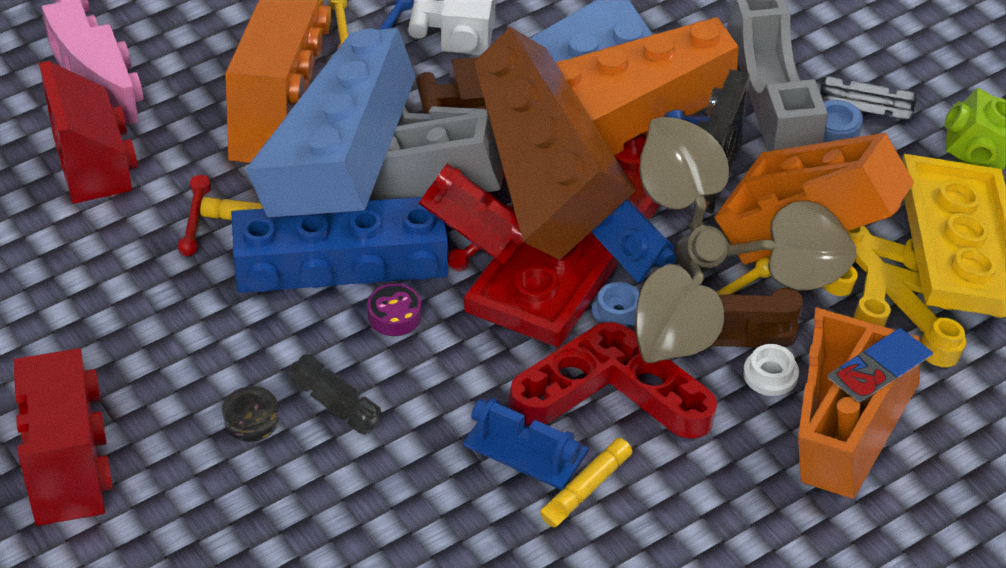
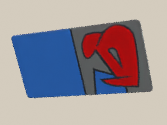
[827,328,933,402]

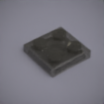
[694,69,750,214]

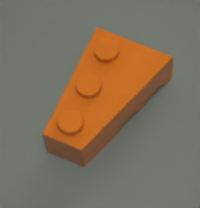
[714,132,914,265]
[798,307,920,499]

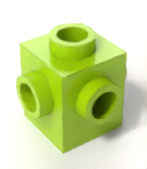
[944,87,1006,171]

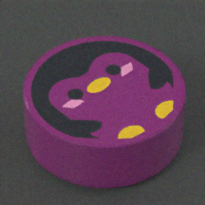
[367,284,421,336]

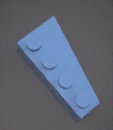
[246,28,416,217]

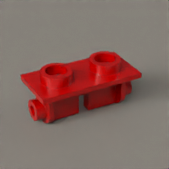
[418,163,523,265]

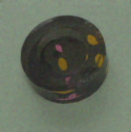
[222,386,279,442]

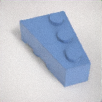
[530,0,653,63]

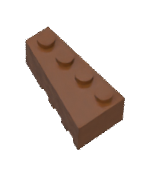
[474,27,636,260]

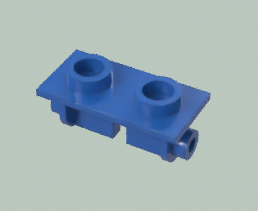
[591,198,676,283]
[463,398,589,490]

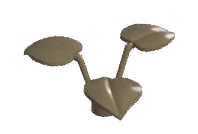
[635,117,857,363]

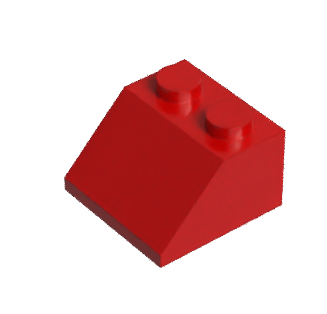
[39,61,138,204]

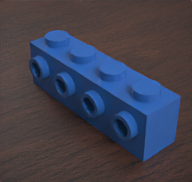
[231,197,448,293]

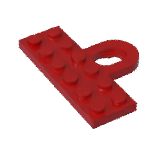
[463,133,660,348]

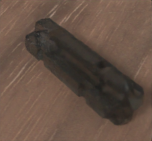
[290,354,382,435]

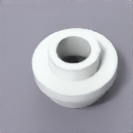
[743,344,799,396]

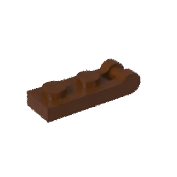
[711,288,803,347]

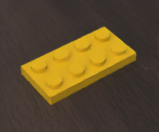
[902,154,1006,318]

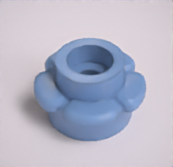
[592,282,639,328]

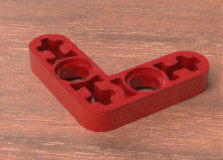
[508,322,718,439]

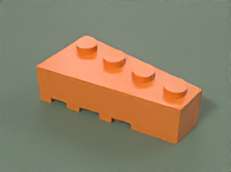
[226,0,331,163]
[556,17,738,155]

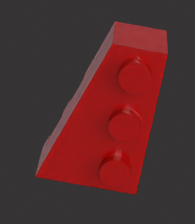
[13,348,113,526]

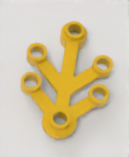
[823,226,967,367]

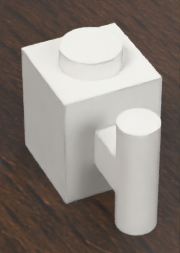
[408,0,495,55]

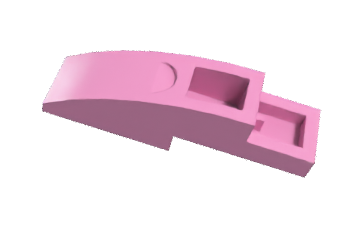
[42,0,144,125]

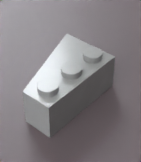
[369,106,504,201]

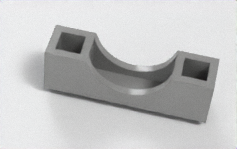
[727,0,828,151]

